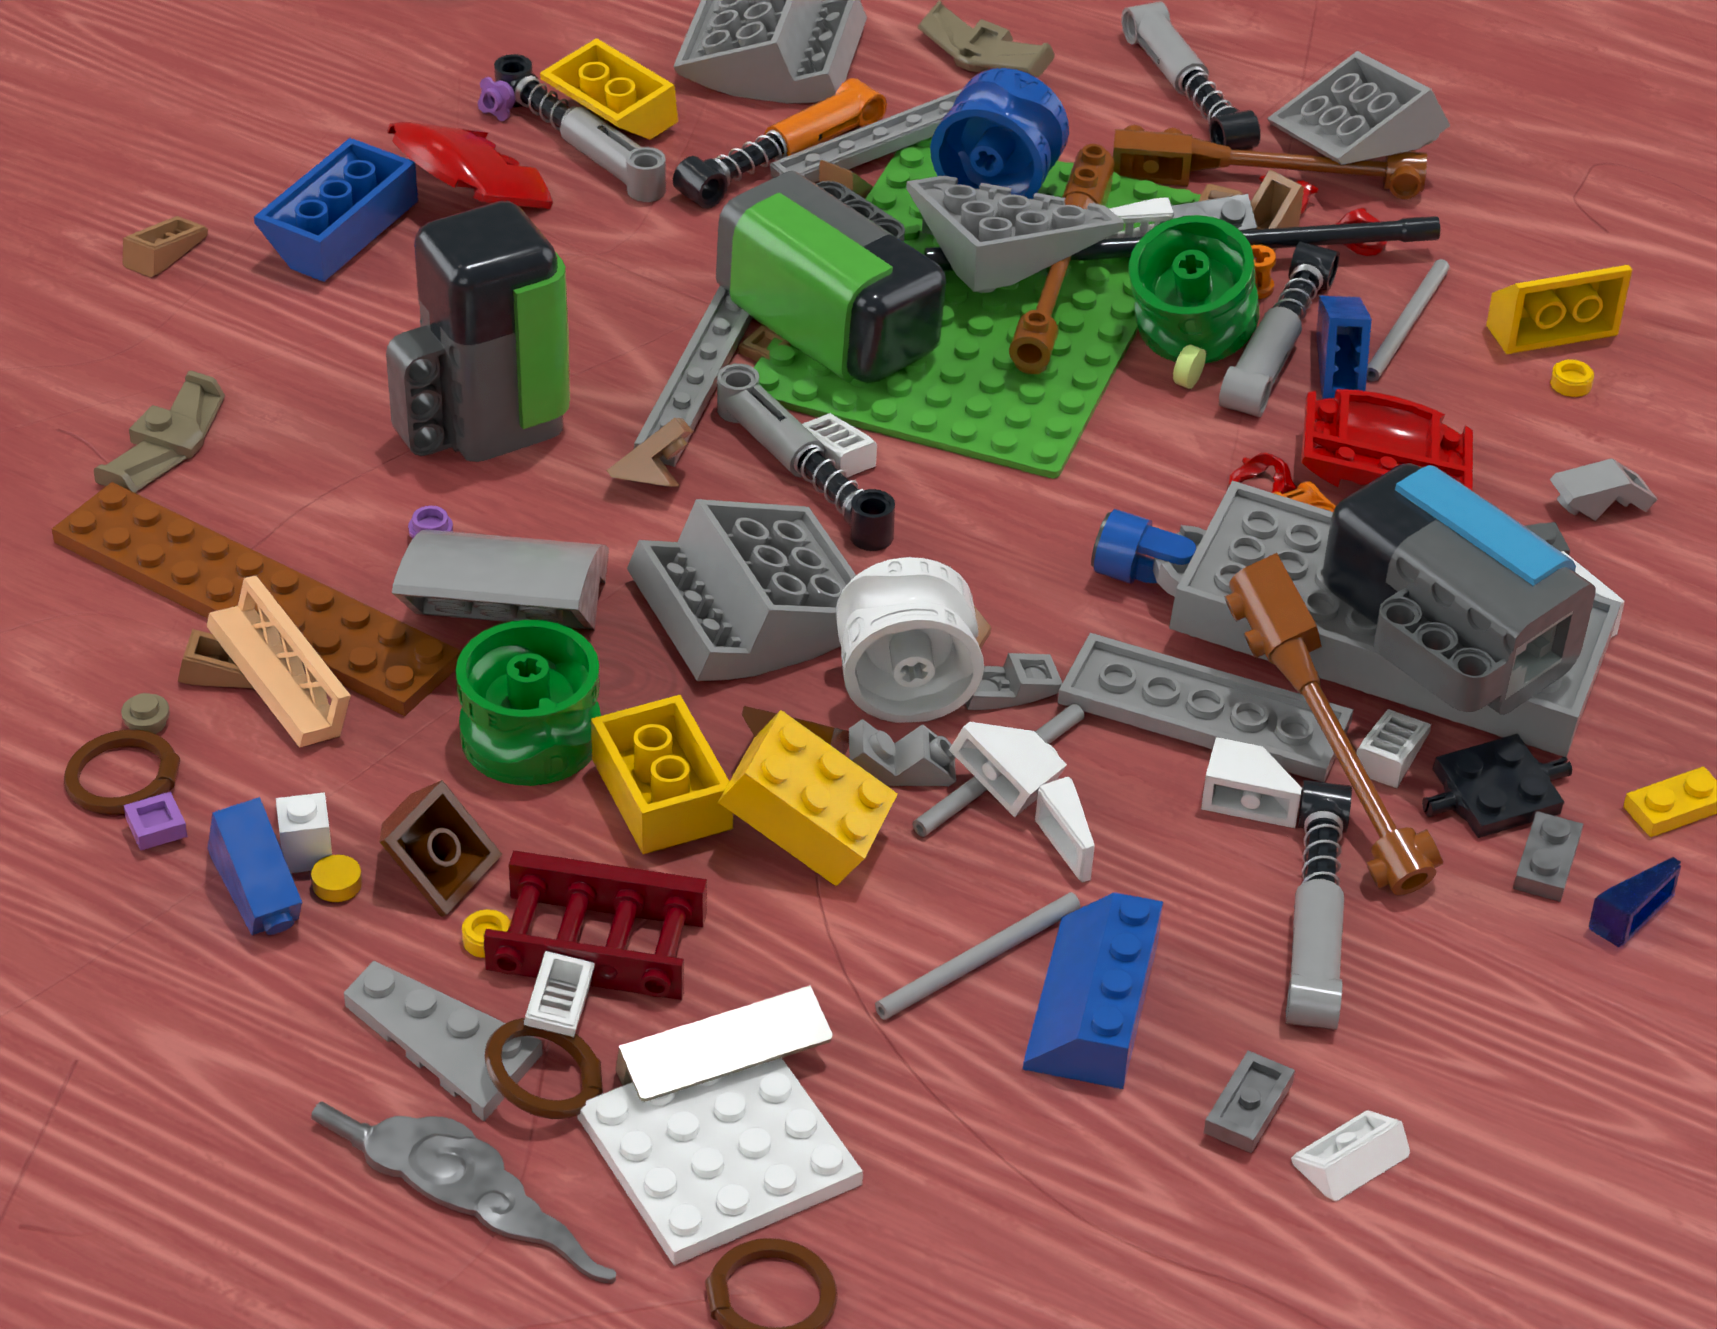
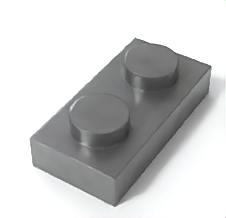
[1513,811,1583,902]
[1204,1051,1295,1153]

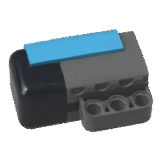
[1322,463,1596,715]

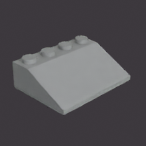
[1267,51,1450,165]

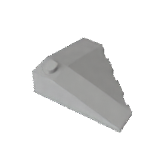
[906,176,1124,293]

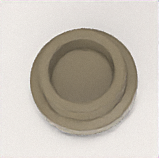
[121,693,170,734]

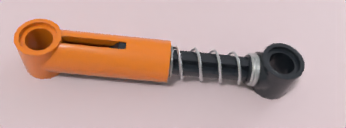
[672,78,887,209]

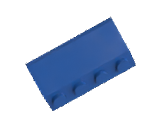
[254,138,418,282]
[1023,892,1163,1089]

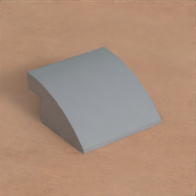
[673,0,867,103]
[627,499,856,681]
[392,529,609,630]

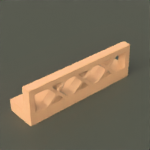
[207,576,351,747]

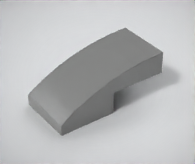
[965,653,1062,710]

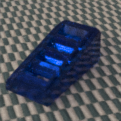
[1589,857,1681,947]

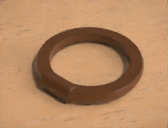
[64,730,181,815]
[485,1018,603,1120]
[705,1238,837,1329]

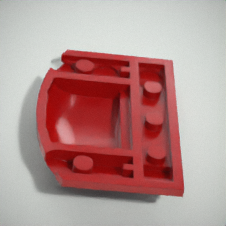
[387,122,553,209]
[1301,389,1473,491]

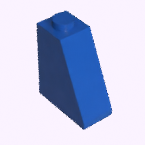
[1316,296,1372,399]
[207,797,302,935]

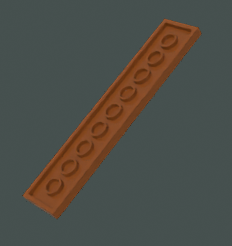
[52,482,461,716]

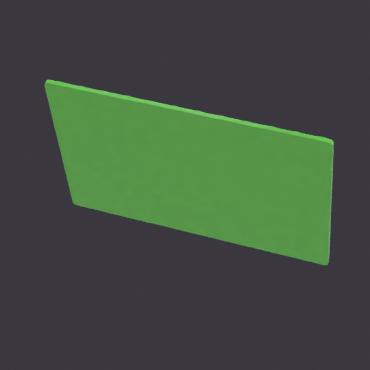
[754,137,1201,478]

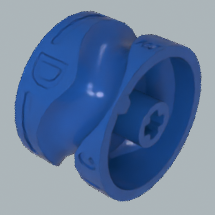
[930,68,1069,199]

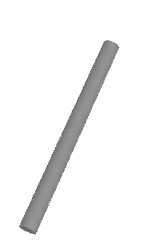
[1367,259,1450,381]
[912,704,1084,837]
[875,892,1081,1020]

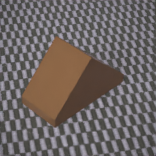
[1250,169,1304,250]

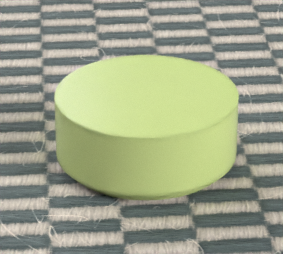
[1173,345,1206,389]

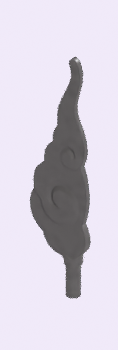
[311,1101,616,1284]

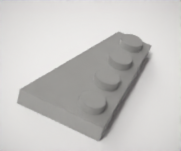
[344,961,543,1121]

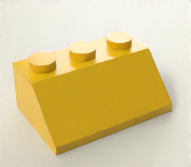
[540,38,678,140]
[1486,265,1632,354]

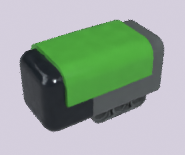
[716,170,946,384]
[386,201,570,462]

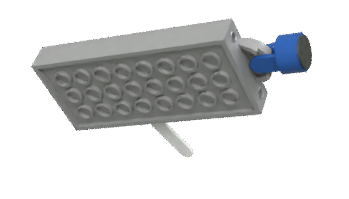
[1091,481,1621,757]

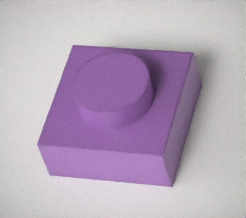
[124,792,187,851]

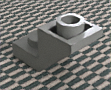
[1550,458,1658,521]
[849,719,956,786]

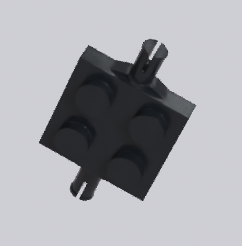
[1422,733,1572,838]

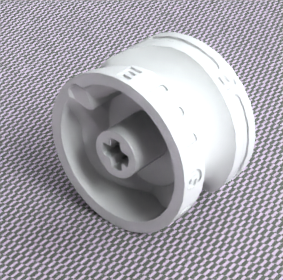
[835,557,984,723]

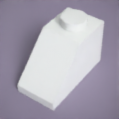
[949,722,1067,817]
[1201,737,1302,828]
[276,792,332,873]

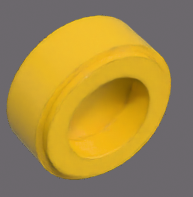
[1550,359,1594,397]
[311,855,362,902]
[462,909,511,958]

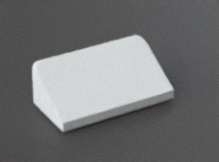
[1291,1110,1410,1201]

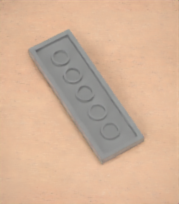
[1058,633,1353,782]

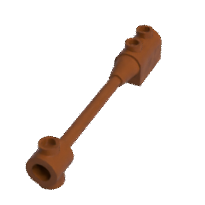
[1113,125,1427,199]
[1009,144,1114,374]
[1224,553,1443,895]

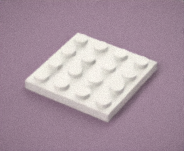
[578,1058,863,1266]

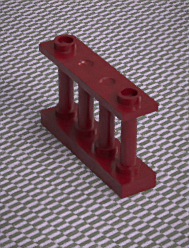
[483,850,707,1000]

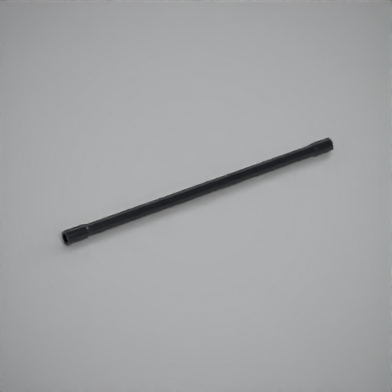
[924,216,1441,271]

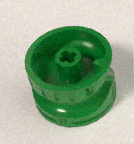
[1129,215,1259,364]
[456,620,601,786]

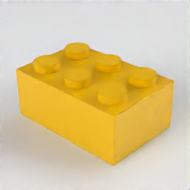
[591,695,733,854]
[718,710,898,886]

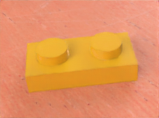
[1623,766,1717,838]

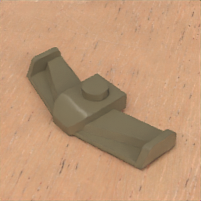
[917,0,1055,77]
[94,371,225,493]

